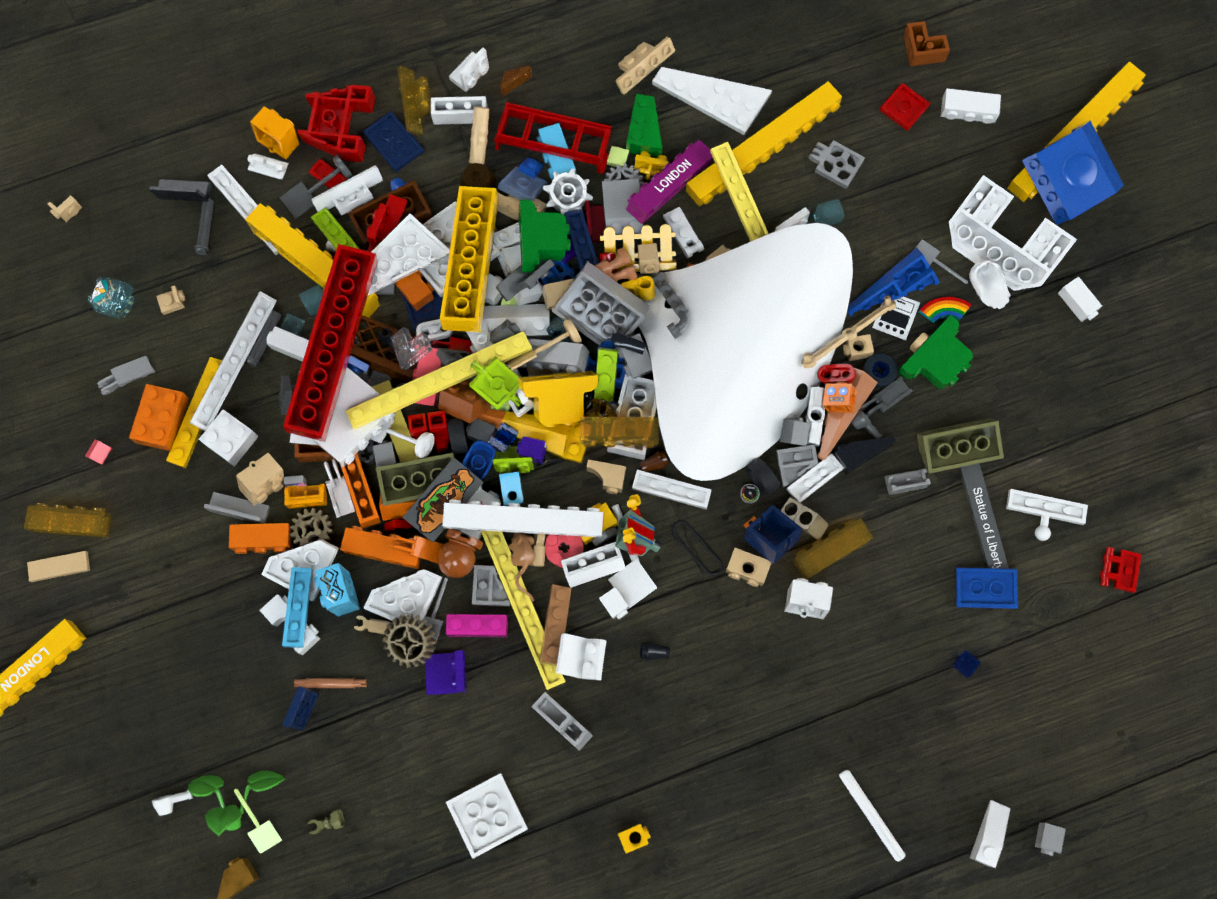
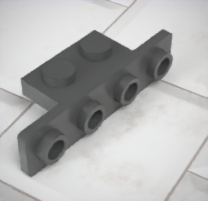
[496,259,555,301]

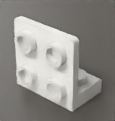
[449,48,489,92]
[556,633,606,680]

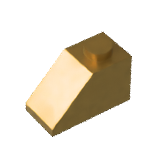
[217,857,259,899]

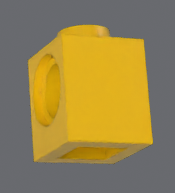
[618,824,651,853]

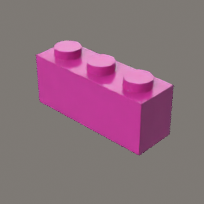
[446,614,508,638]

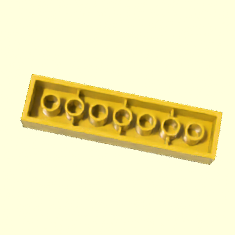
[440,186,499,332]
[245,203,380,318]

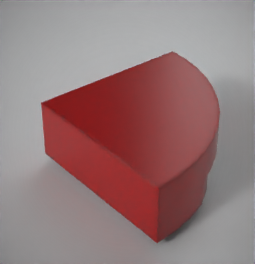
[384,519,412,531]

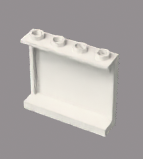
[312,368,395,468]

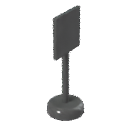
[280,155,353,219]

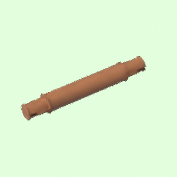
[294,678,367,689]

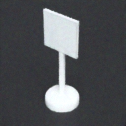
[371,418,434,459]

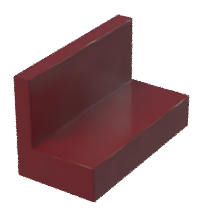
[585,200,606,243]

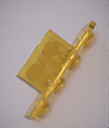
[397,66,431,136]

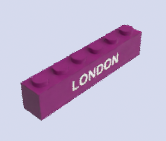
[626,140,713,224]

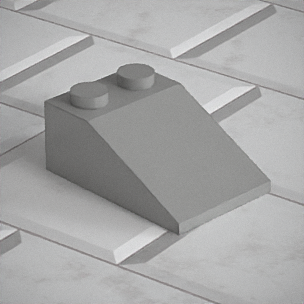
[602,179,643,235]

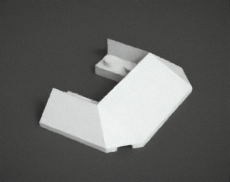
[949,175,1077,291]

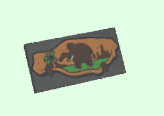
[403,457,484,542]

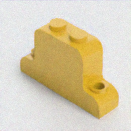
[518,371,598,427]

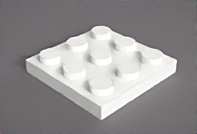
[446,773,528,859]

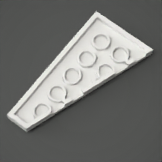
[652,67,772,135]
[368,214,450,296]

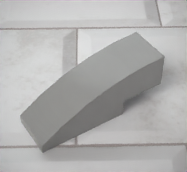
[532,692,593,751]

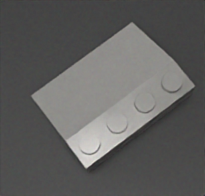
[552,261,650,345]

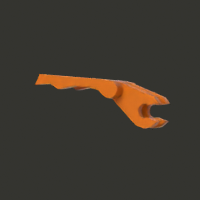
[390,536,443,563]

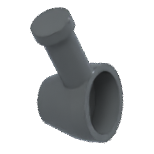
[851,409,883,439]

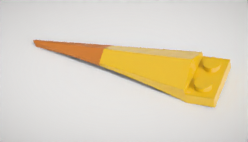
[477,409,592,463]

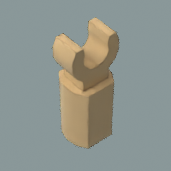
[530,534,546,567]
[354,616,390,634]

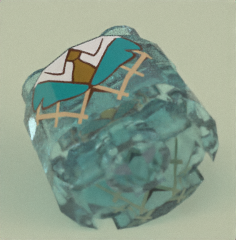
[88,277,134,319]

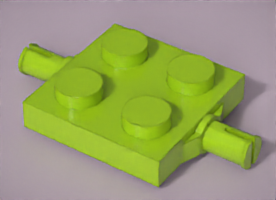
[469,356,522,410]

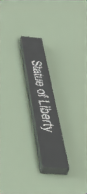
[959,463,1009,569]

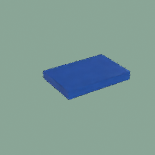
[956,568,1018,609]

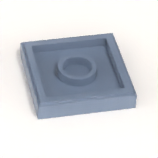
[498,166,547,202]

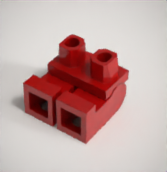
[408,410,451,453]

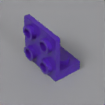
[425,650,467,695]

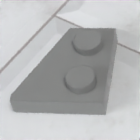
[776,444,818,488]
[472,565,510,607]

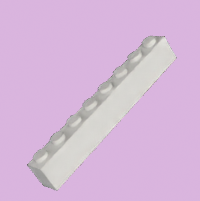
[443,500,603,537]

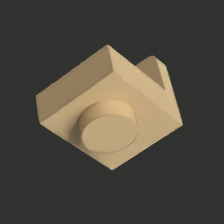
[48,195,82,222]

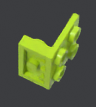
[493,447,534,474]

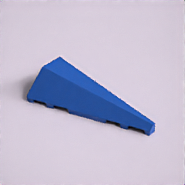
[847,248,940,316]

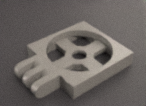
[808,140,865,189]

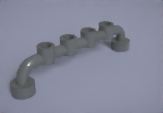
[636,272,689,339]

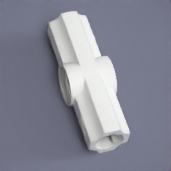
[805,387,825,446]

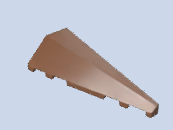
[817,368,878,460]

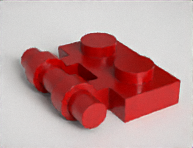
[1100,547,1142,593]

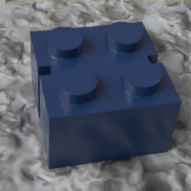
[744,505,803,564]

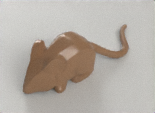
[509,533,535,601]

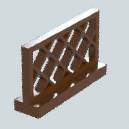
[350,315,426,383]

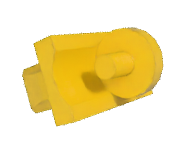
[634,151,669,180]

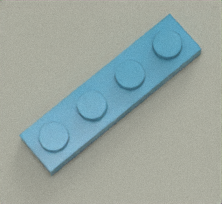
[282,567,313,648]

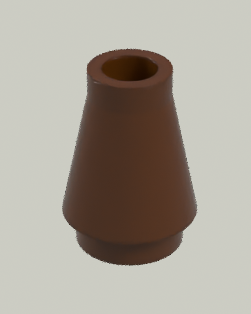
[640,450,670,472]

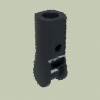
[611,333,647,355]

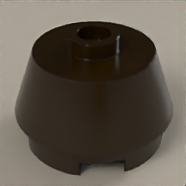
[460,163,496,188]

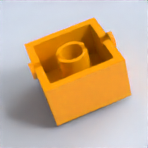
[250,106,299,160]

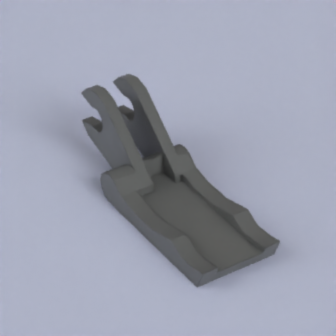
[860,376,913,417]

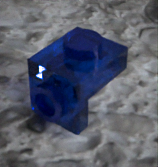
[488,422,519,452]

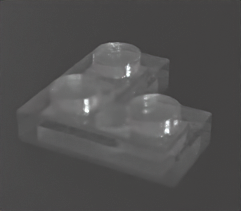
[390,327,432,370]

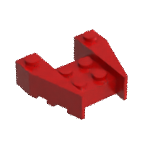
[297,85,376,162]

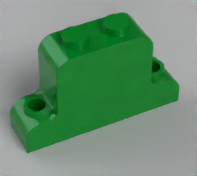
[518,200,571,273]
[898,315,973,389]

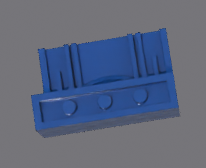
[1022,120,1124,225]

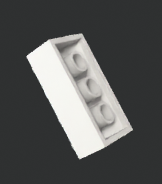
[482,304,551,341]

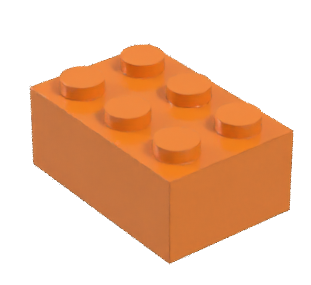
[129,384,190,451]

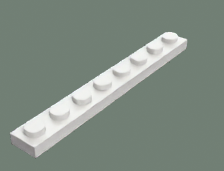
[189,291,277,431]

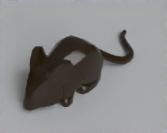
[583,399,620,420]

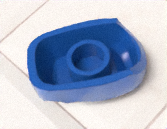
[462,441,496,480]

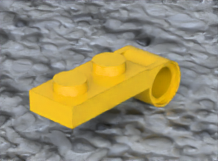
[620,276,656,301]

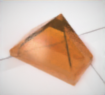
[500,65,532,97]

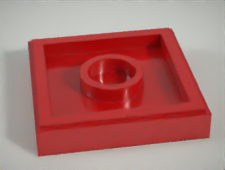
[879,83,931,131]

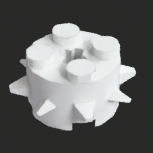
[543,169,593,215]

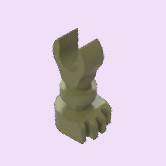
[307,809,345,834]

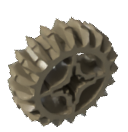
[382,613,437,668]

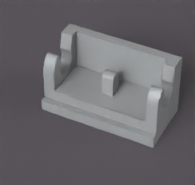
[884,468,931,495]

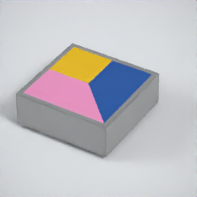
[284,475,308,487]

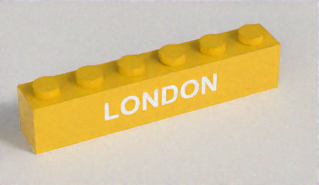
[0,619,86,717]

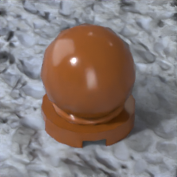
[437,529,483,578]

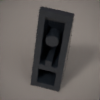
[834,437,896,475]

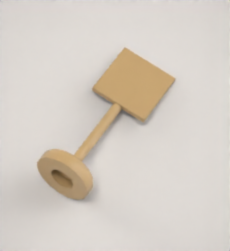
[506,318,582,370]

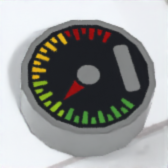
[740,484,760,504]

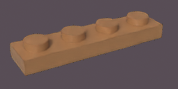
[539,584,572,666]

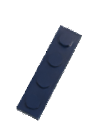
[564,209,598,271]

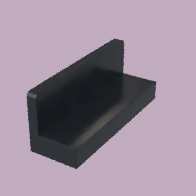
[149,179,212,202]

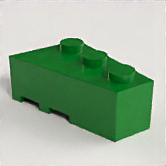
[626,94,662,158]

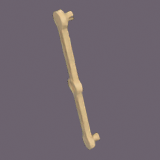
[801,296,896,368]

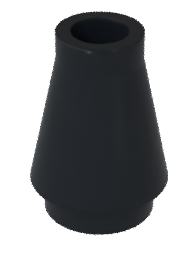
[640,641,670,661]

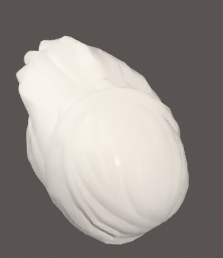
[969,260,1011,309]

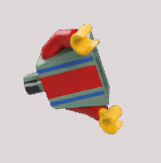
[615,494,662,556]

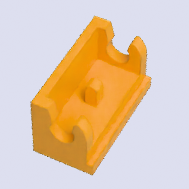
[284,484,327,509]

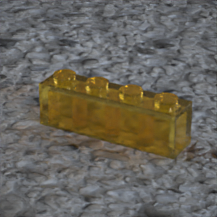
[580,417,659,448]
[24,503,112,538]
[793,518,874,580]

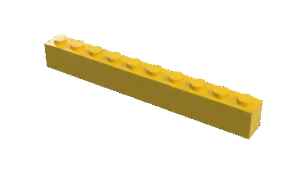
[1007,61,1146,202]
[686,81,842,207]

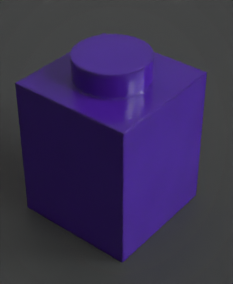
[516,436,547,464]

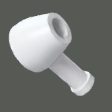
[152,790,193,816]

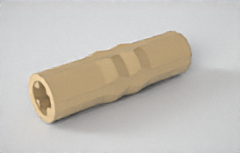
[469,106,490,164]

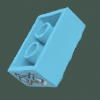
[314,563,361,616]

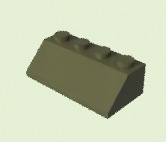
[916,418,1004,473]
[376,453,454,506]

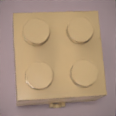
[236,453,284,506]

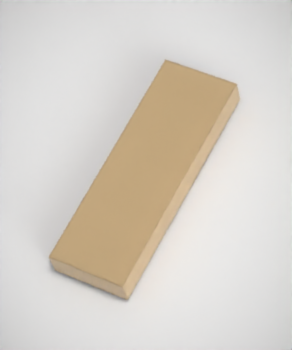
[27,551,90,582]

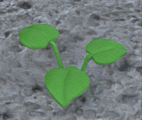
[188,770,285,836]

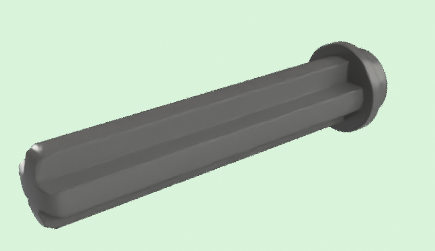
[194,198,214,255]
[246,311,281,367]

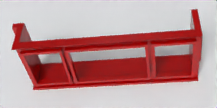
[494,102,611,175]

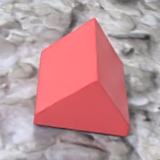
[85,440,112,465]

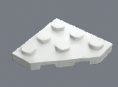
[261,540,339,601]
[364,569,442,632]

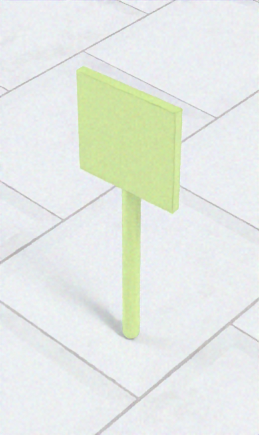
[234,789,282,854]

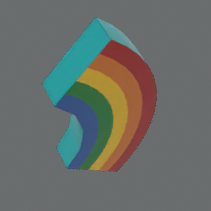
[919,297,972,323]

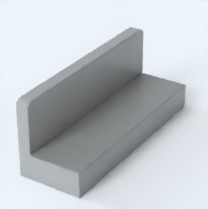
[204,492,270,524]

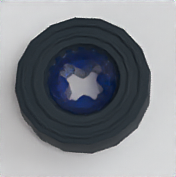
[863,353,897,388]

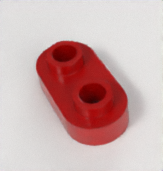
[817,364,856,385]

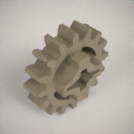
[290,508,333,547]

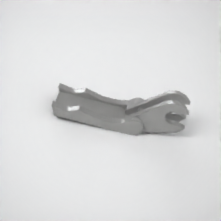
[97,356,155,395]

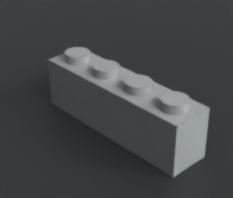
[519,338,590,374]

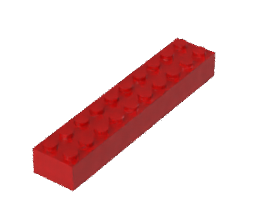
[283,244,378,442]

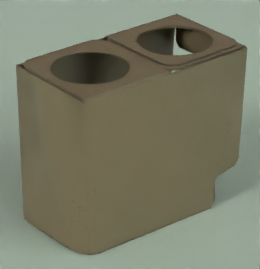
[781,497,828,540]

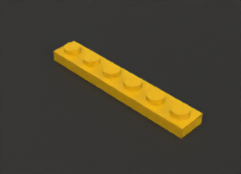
[166,357,222,468]

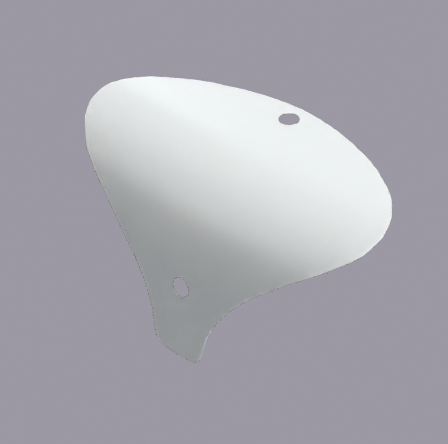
[637,223,853,481]

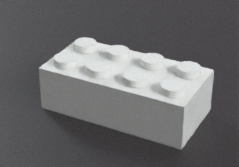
[607,374,657,460]

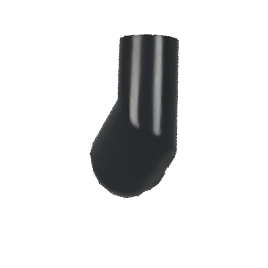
[584,391,594,418]

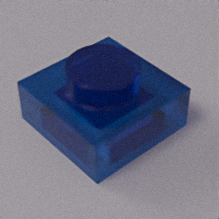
[952,650,981,679]

